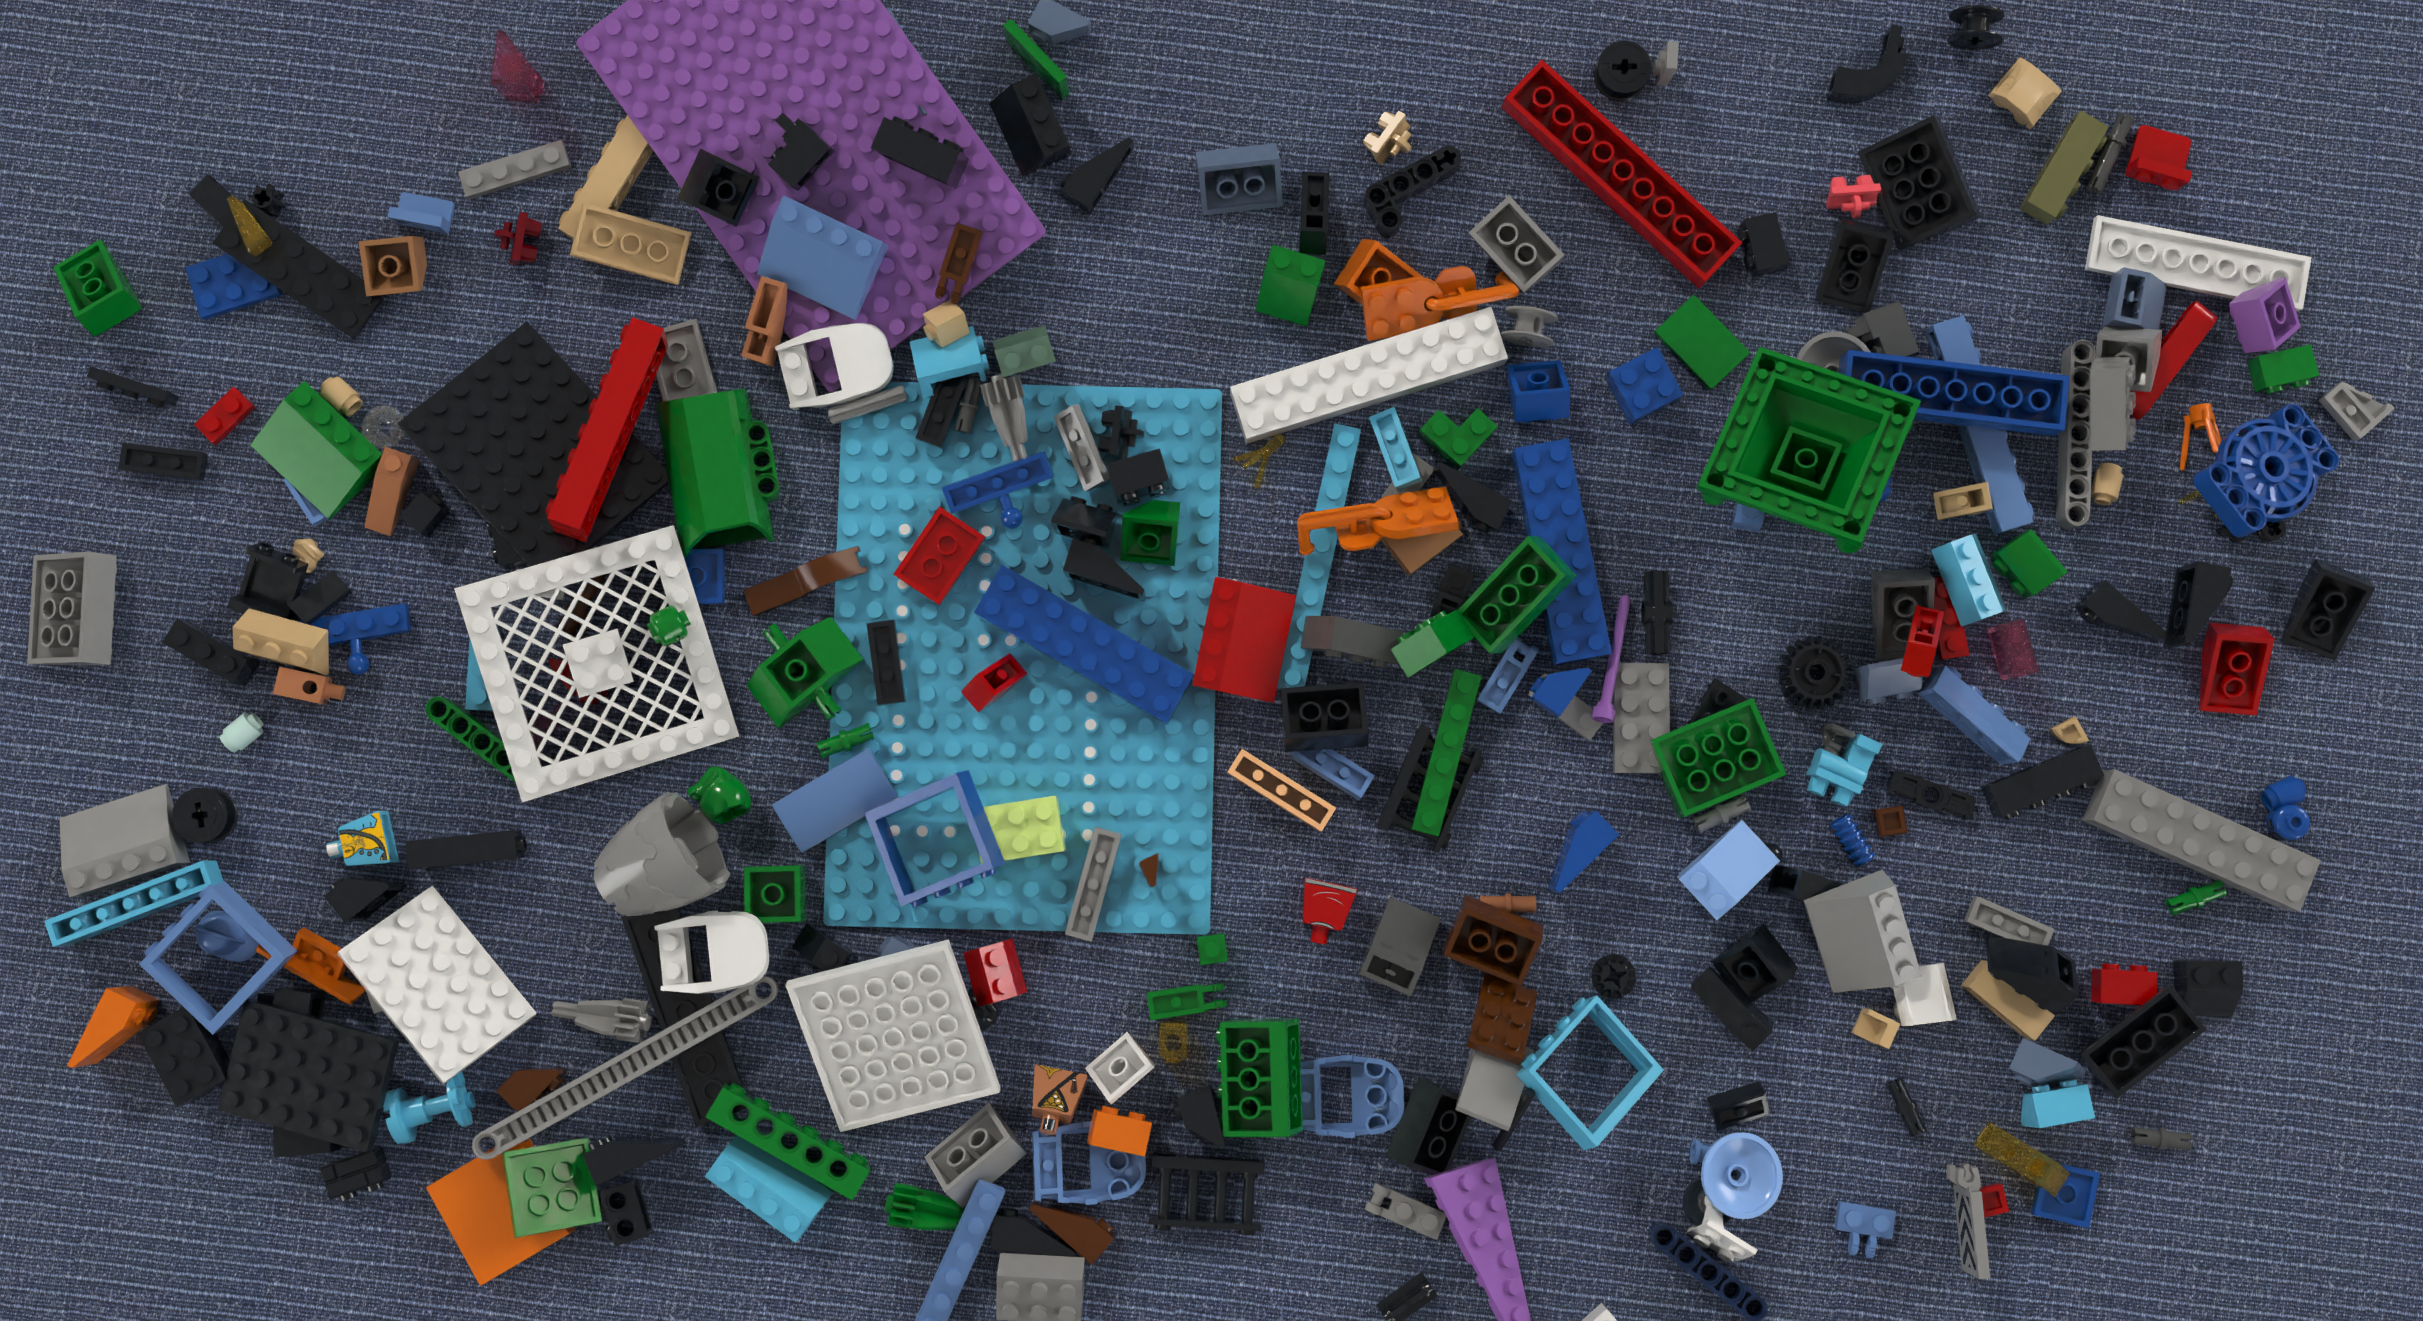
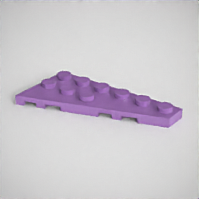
[1424,1158,1531,1321]

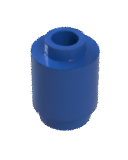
[2260,776,2307,811]

